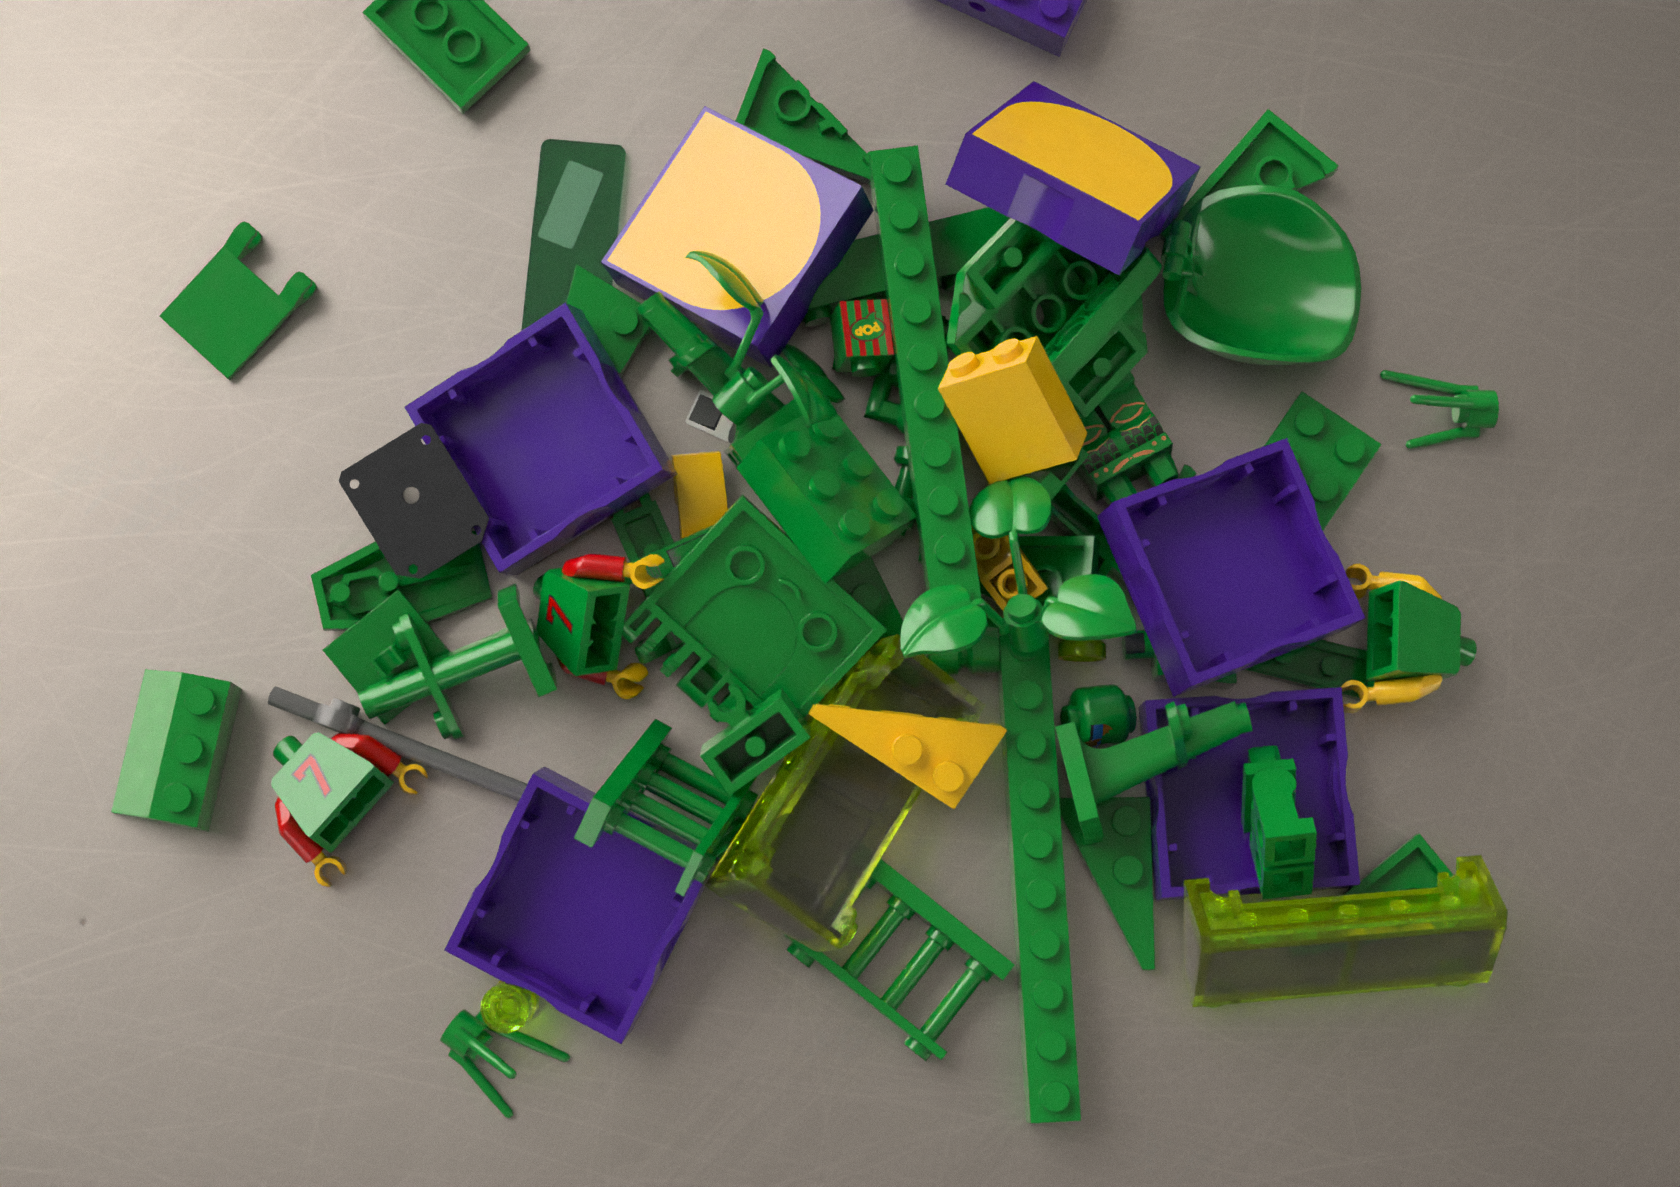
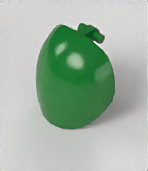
[1161,185,1362,365]

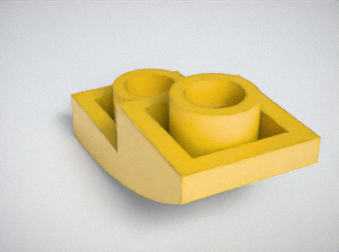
[671,451,728,539]
[971,525,1049,611]

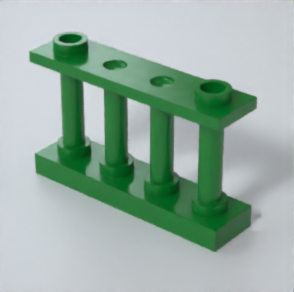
[574,719,758,897]
[784,841,1015,1061]

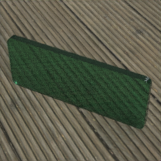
[521,139,626,331]

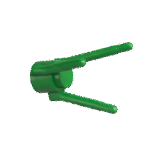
[1380,370,1499,449]
[440,1009,570,1118]

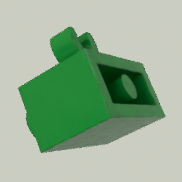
[700,683,811,796]

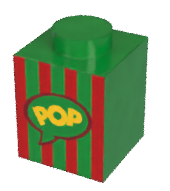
[830,299,894,377]

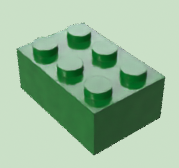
[736,413,917,584]

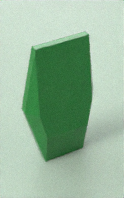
[311,531,492,631]

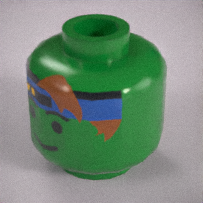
[1060,684,1137,749]

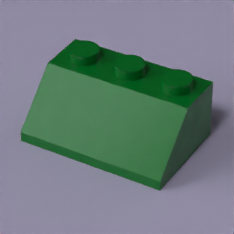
[111,669,242,832]

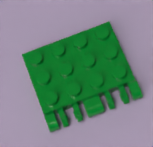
[622,494,887,723]

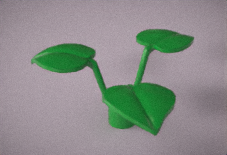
[685,251,845,427]
[900,476,1137,659]

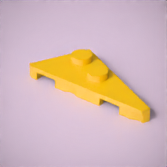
[808,704,1007,809]

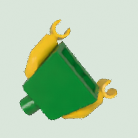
[1341,563,1477,713]

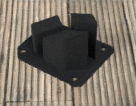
[339,423,489,579]

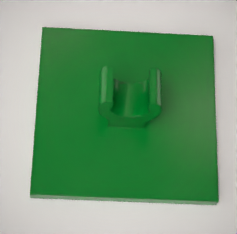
[322,589,451,725]

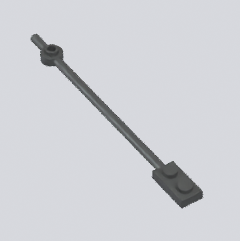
[268,686,824,918]

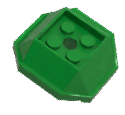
[946,218,1148,418]

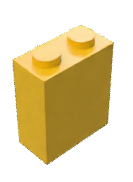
[938,336,1087,484]

